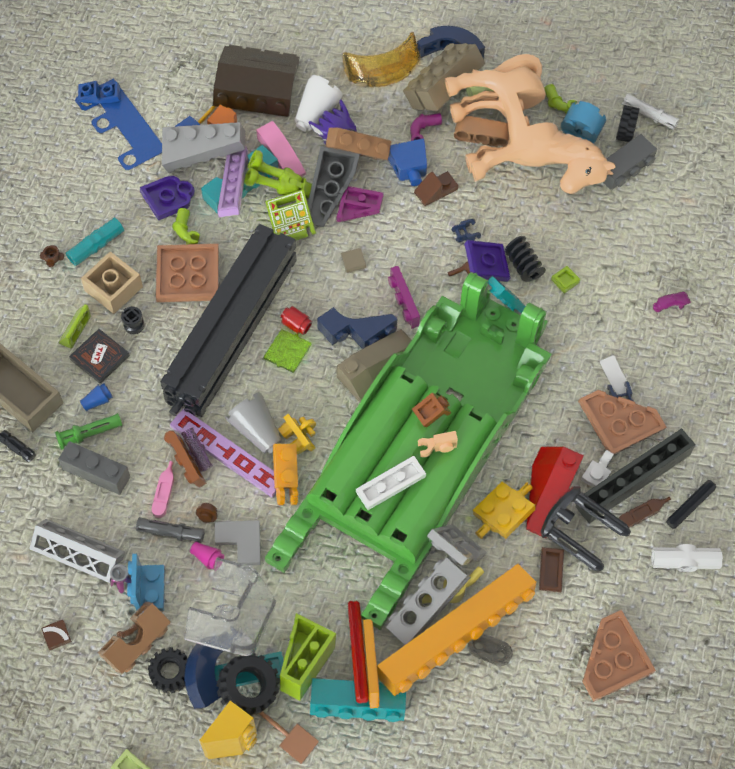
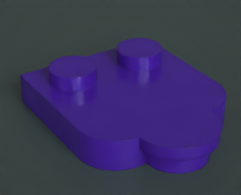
[140,176,195,221]

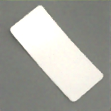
[600,355,632,395]

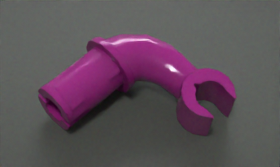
[410,113,442,141]

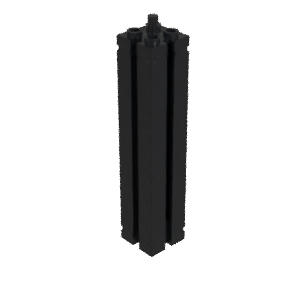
[160,224,297,417]

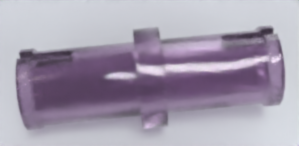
[181,427,213,472]

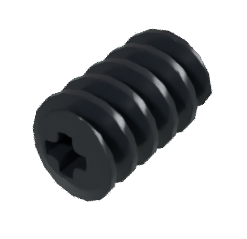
[505,236,546,282]

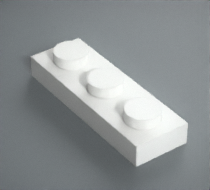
[356,456,426,510]

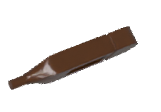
[619,497,671,528]

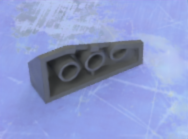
[308,146,360,227]

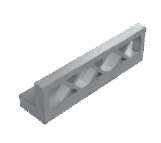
[29,519,125,582]

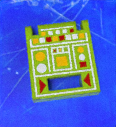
[265,190,316,240]

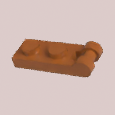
[164,431,207,488]

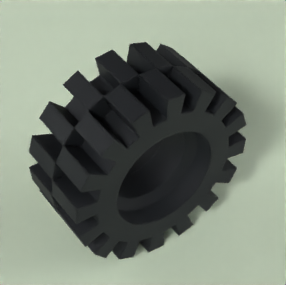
[616,105,640,142]
[148,647,188,694]

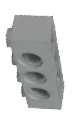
[386,557,471,645]

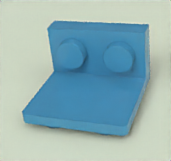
[127,553,165,611]

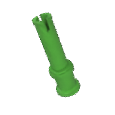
[55,413,122,450]

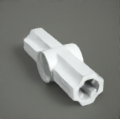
[651,544,723,572]

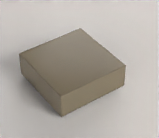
[341,248,366,273]

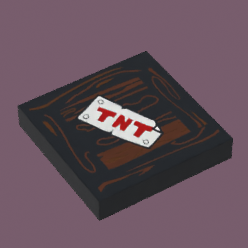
[69,329,130,384]

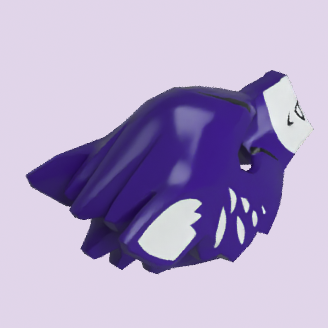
[308,99,357,145]

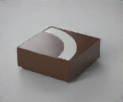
[41,619,72,651]

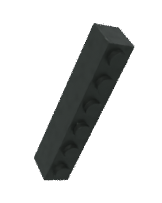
[576,428,696,524]

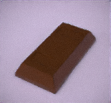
[539,547,564,593]

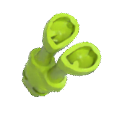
[244,150,312,198]

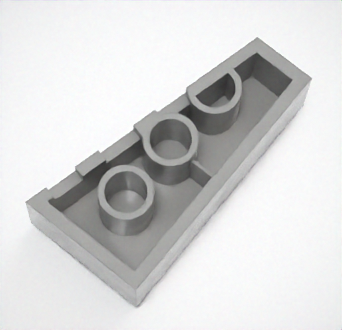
[162,122,245,173]

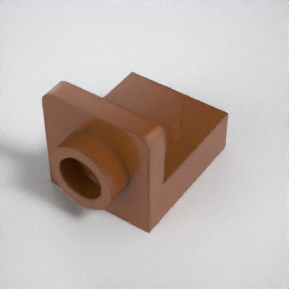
[412,393,451,428]

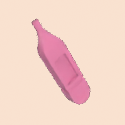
[152,461,174,518]

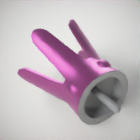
[110,564,131,593]

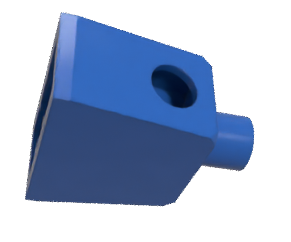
[388,138,427,186]

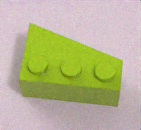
[280,613,336,701]

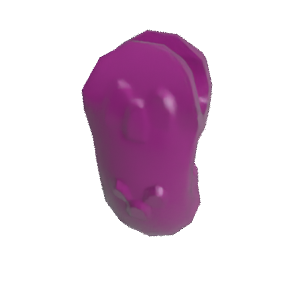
[653,291,691,312]

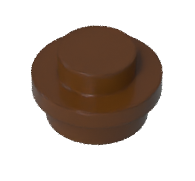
[196,503,218,523]

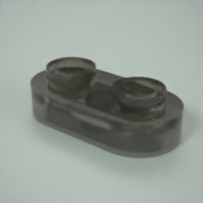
[467,633,513,666]

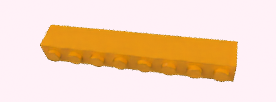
[377,564,536,696]

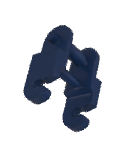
[451,219,481,242]
[607,381,634,401]

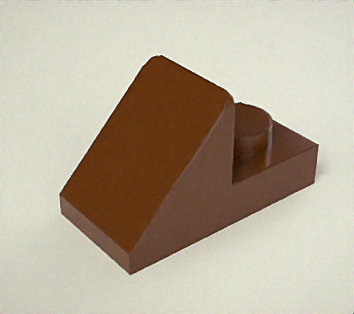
[414,171,458,206]

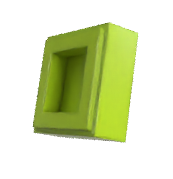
[551,266,581,294]

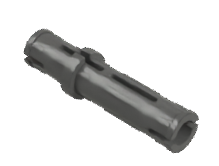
[136,517,205,543]

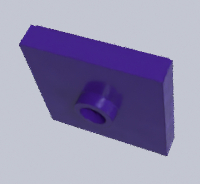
[464,240,511,282]

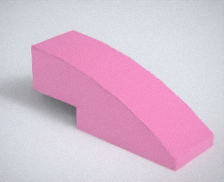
[256,121,306,177]

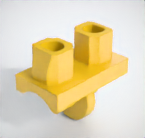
[278,414,316,455]

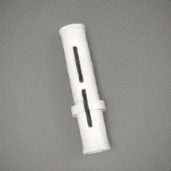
[622,94,679,130]

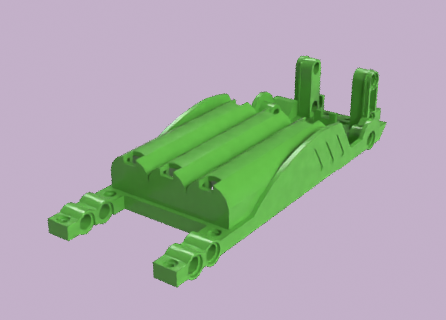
[265,272,552,630]

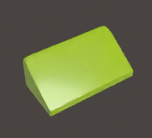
[58,304,91,348]

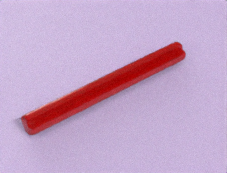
[348,600,369,703]

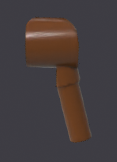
[447,262,470,277]

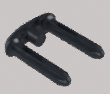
[541,486,631,571]

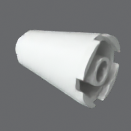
[295,75,343,131]

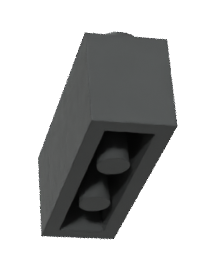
[603,134,657,190]
[58,441,130,495]

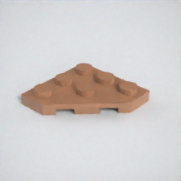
[578,390,667,454]
[582,610,656,702]

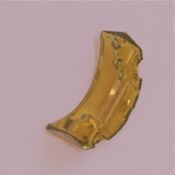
[343,32,420,87]

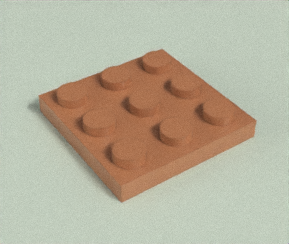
[156,244,219,302]

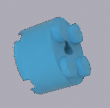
[561,101,606,143]

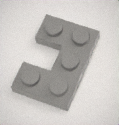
[427,524,487,565]

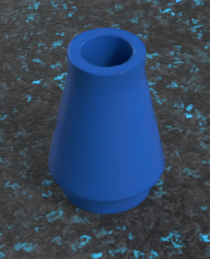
[80,383,113,411]

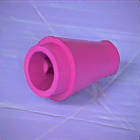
[190,542,224,570]

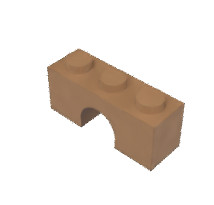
[325,128,391,160]
[97,602,171,674]

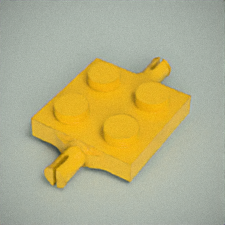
[472,481,536,539]

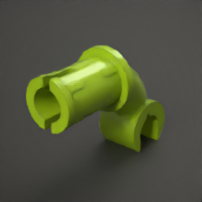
[544,84,577,114]
[172,208,200,245]

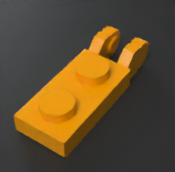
[273,444,298,505]

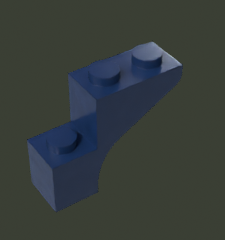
[317,307,398,349]

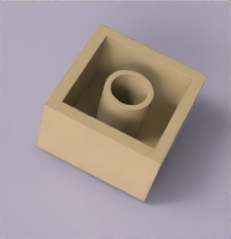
[81,252,143,314]

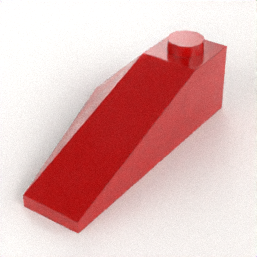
[526,446,584,538]

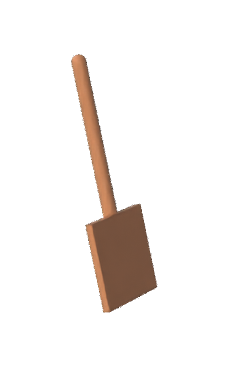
[259,711,319,764]

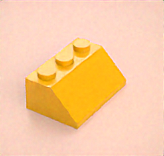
[199,701,257,759]

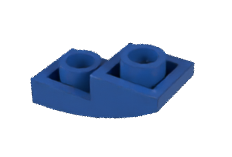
[78,81,120,104]

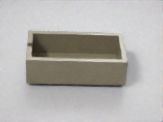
[403,43,486,111]
[0,343,63,433]

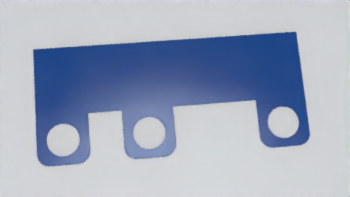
[75,78,162,170]

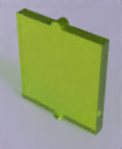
[263,329,312,373]

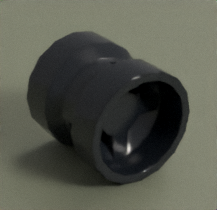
[121,306,144,335]

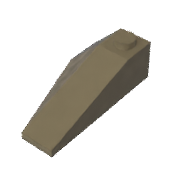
[337,329,412,403]

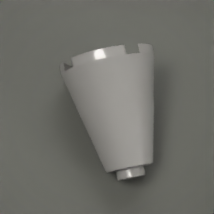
[225,392,282,454]

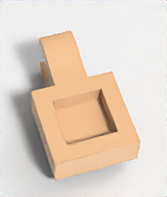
[418,431,458,457]

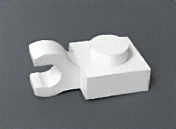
[581,450,614,487]

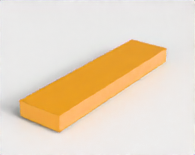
[363,619,379,708]

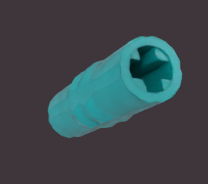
[65,217,124,266]

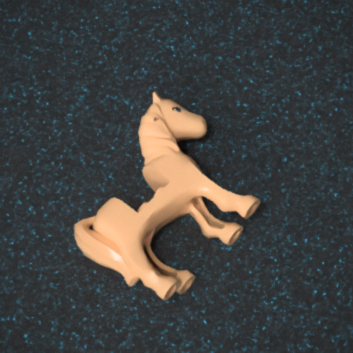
[445,54,615,194]

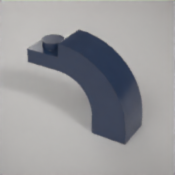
[416,26,485,59]
[185,630,242,709]

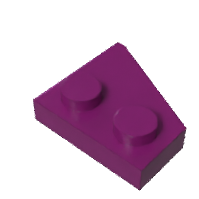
[337,186,384,222]

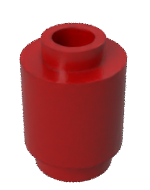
[280,306,313,335]

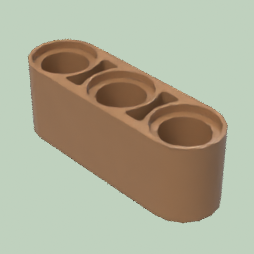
[454,116,509,147]

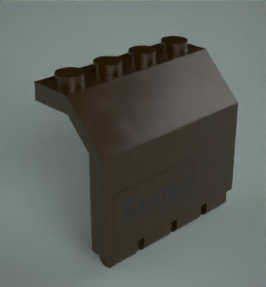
[212,44,300,117]

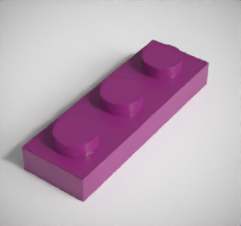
[388,266,420,329]

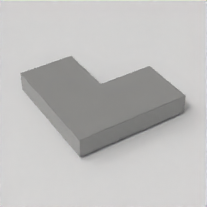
[215,520,261,566]

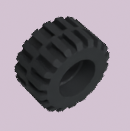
[217,653,280,716]

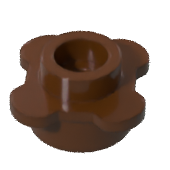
[40,245,64,267]

